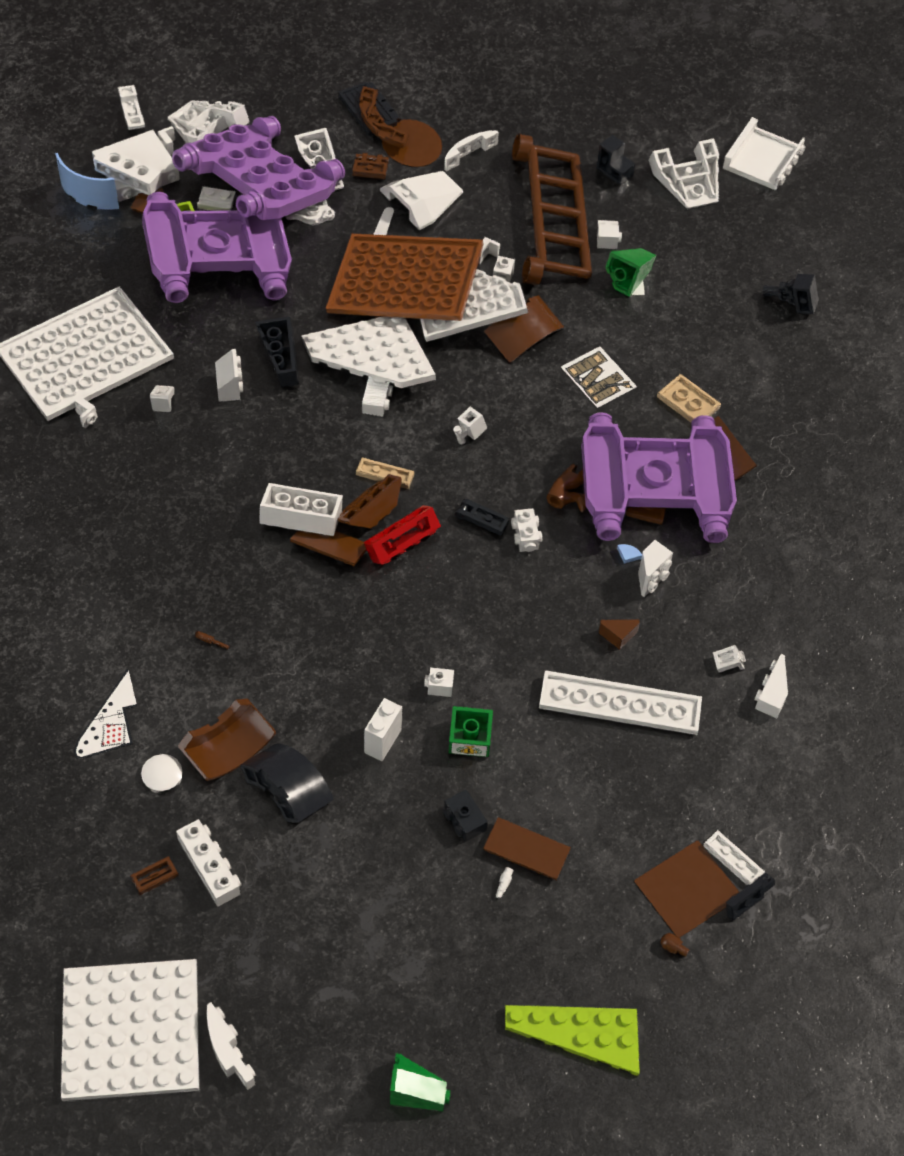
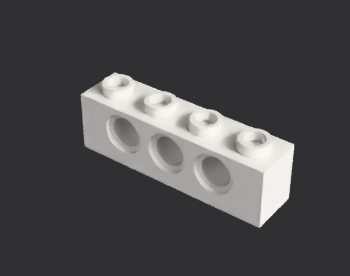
[93,146,162,195]

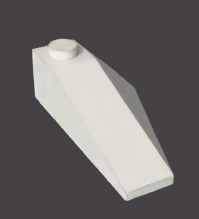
[295,128,344,191]

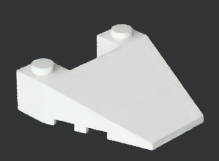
[168,101,250,143]
[649,139,719,209]

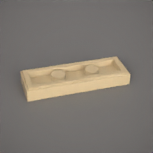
[356,457,414,489]

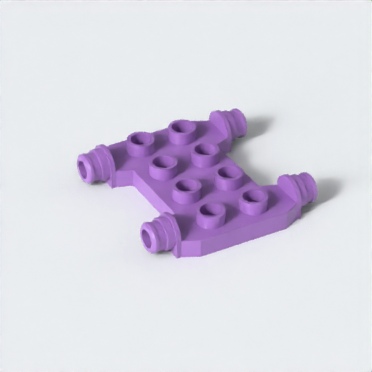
[172,116,345,221]
[142,192,292,303]
[581,412,737,543]

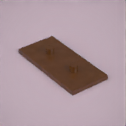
[714,416,757,481]
[290,530,367,566]
[483,817,571,881]

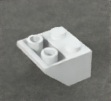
[215,349,243,402]
[638,540,673,597]

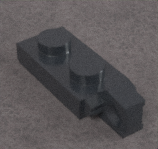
[726,873,775,920]

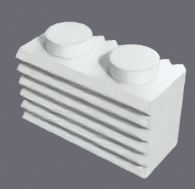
[362,376,393,417]

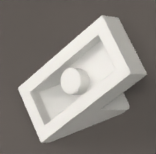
[150,385,174,412]

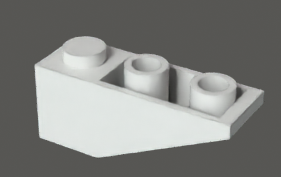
[754,654,788,719]

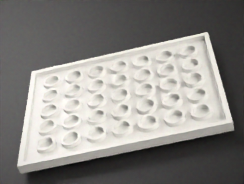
[0,286,174,421]

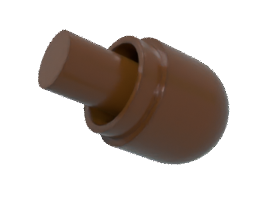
[661,933,690,957]

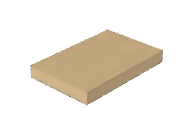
[657,374,721,422]

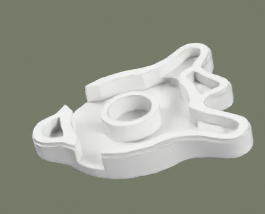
[285,200,335,225]

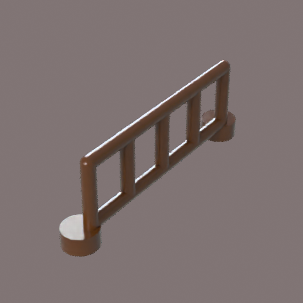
[512,134,592,286]

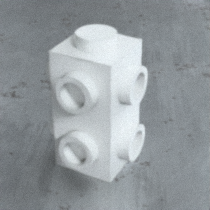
[511,509,542,552]

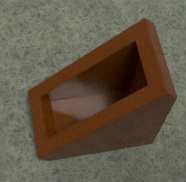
[599,619,640,650]

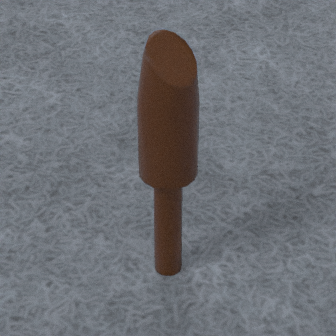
[195,631,229,649]

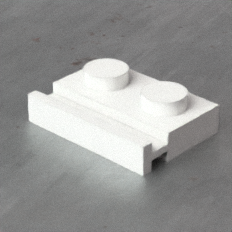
[197,186,236,211]

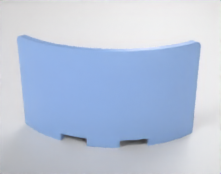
[55,153,119,210]

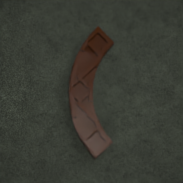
[360,86,409,149]

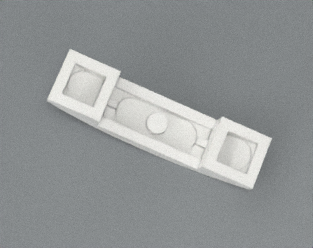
[118,85,145,130]
[444,130,499,171]

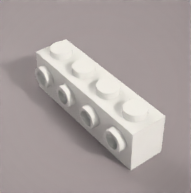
[176,819,241,907]

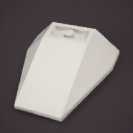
[380,171,463,230]

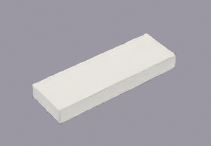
[703,830,765,885]

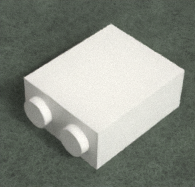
[364,698,402,761]

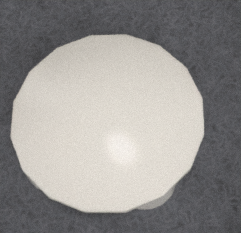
[141,754,183,793]

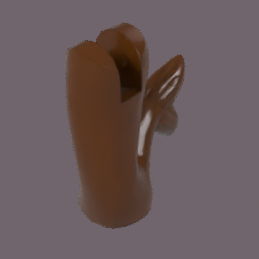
[546,464,586,512]

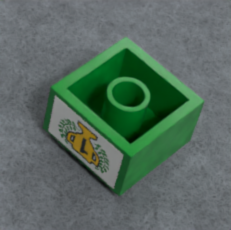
[448,706,493,757]

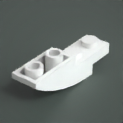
[207,1003,256,1090]

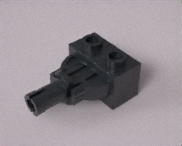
[763,274,819,314]

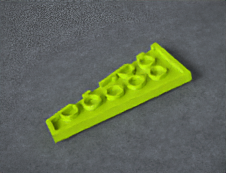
[505,1005,640,1076]

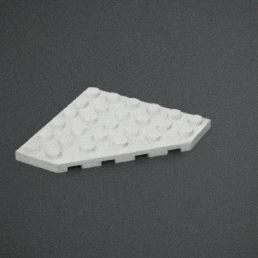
[420,269,528,342]
[302,317,436,388]

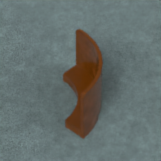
[484,295,564,362]
[178,699,276,780]

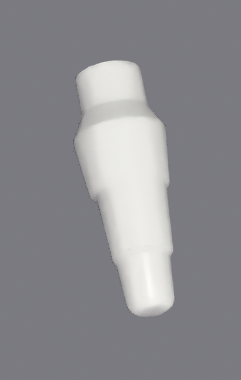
[496,867,513,898]

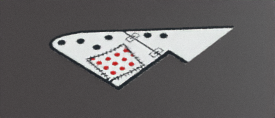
[74,669,137,759]

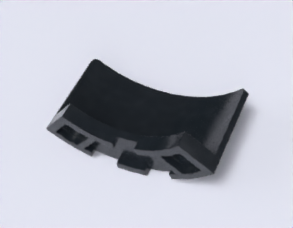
[240,743,333,823]

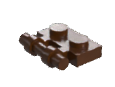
[353,153,389,179]

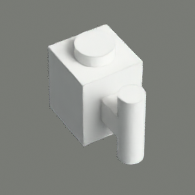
[597,220,622,249]
[453,407,487,445]

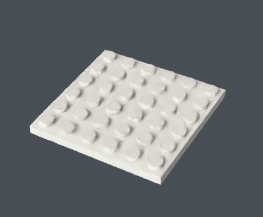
[61,959,199,1101]

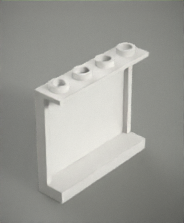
[723,117,805,190]
[92,130,180,202]

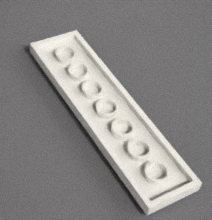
[539,671,702,735]

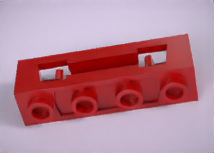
[363,505,441,565]

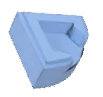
[617,544,642,564]

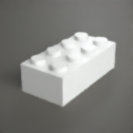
[260,483,343,536]

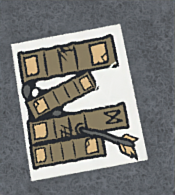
[561,346,637,408]

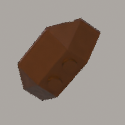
[338,474,402,528]

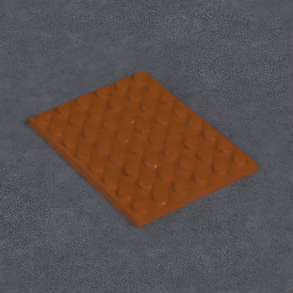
[326,234,484,321]

